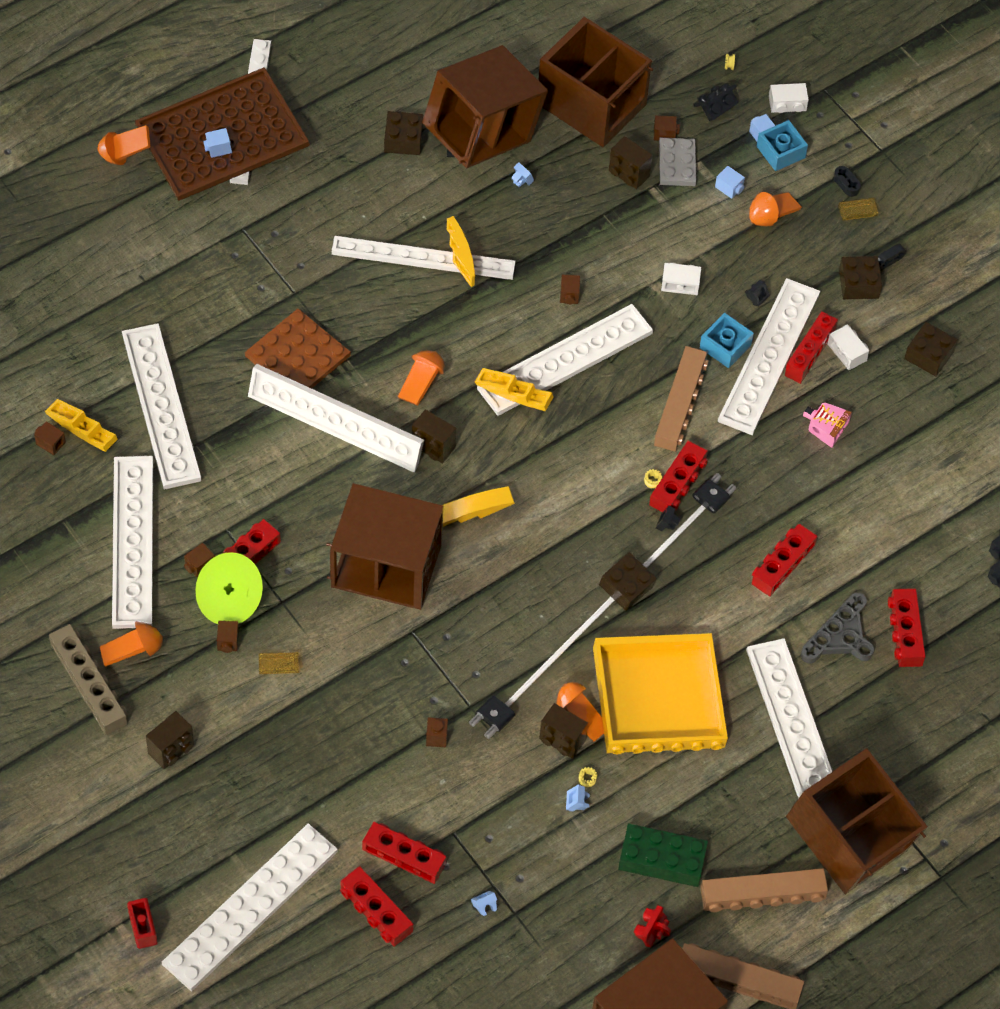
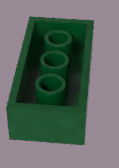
[618,823,708,887]

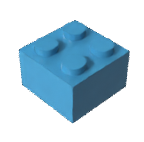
[757,120,808,171]
[700,313,754,368]

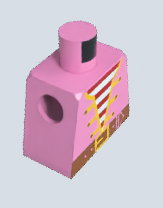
[803,403,852,447]

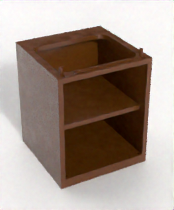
[538,17,653,148]
[422,45,548,169]
[326,483,444,610]
[786,748,928,895]
[592,938,728,1009]

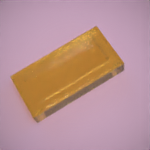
[838,198,878,220]
[259,652,299,674]

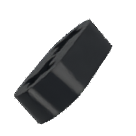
[833,166,861,197]
[878,244,907,270]

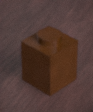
[654,115,680,141]
[560,274,580,305]
[34,421,66,456]
[184,543,215,578]
[217,620,239,653]
[426,717,448,747]

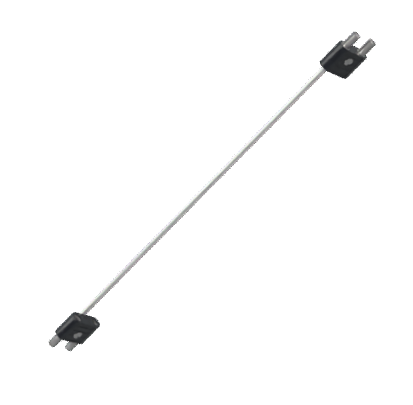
[469,473,736,739]

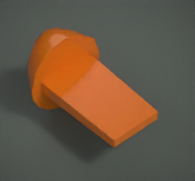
[97,125,150,166]
[749,192,802,226]
[398,351,445,406]
[100,621,163,667]
[556,682,604,742]

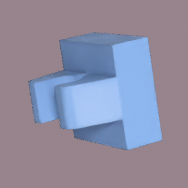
[512,163,534,187]
[566,784,590,812]
[471,891,497,916]

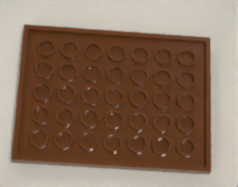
[135,67,310,201]

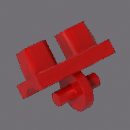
[634,905,671,948]

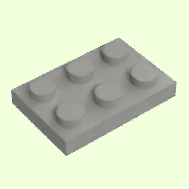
[659,138,696,186]

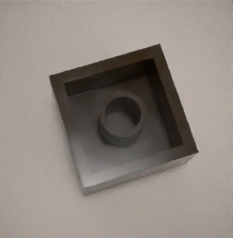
[384,111,423,155]
[609,136,653,190]
[839,256,882,300]
[904,322,958,377]
[412,409,457,464]
[599,552,657,611]
[539,703,588,759]
[146,711,194,769]

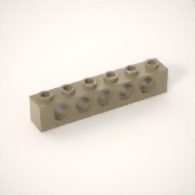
[49,624,128,735]

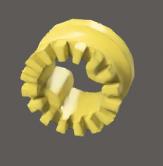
[725,54,735,70]
[644,469,662,488]
[579,767,597,787]

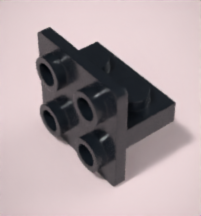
[693,83,738,121]

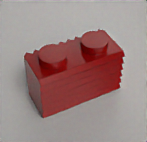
[127,898,158,949]

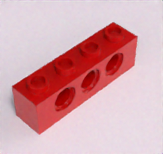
[784,311,838,384]
[649,441,708,512]
[223,519,281,564]
[752,524,817,597]
[888,589,925,667]
[362,822,447,884]
[340,866,413,947]

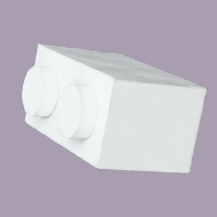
[769,83,808,113]
[661,263,701,295]
[827,324,869,370]

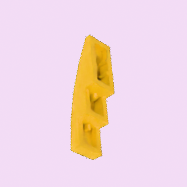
[447,216,475,287]
[475,368,553,411]
[45,399,118,452]
[443,486,515,527]

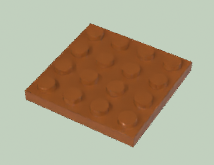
[245,309,351,389]

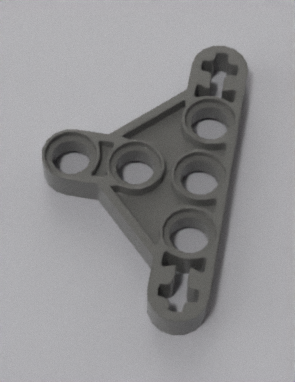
[801,593,874,664]

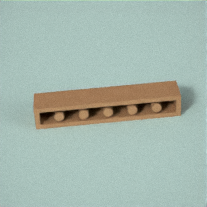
[654,346,709,452]
[701,868,828,912]
[682,943,804,1009]

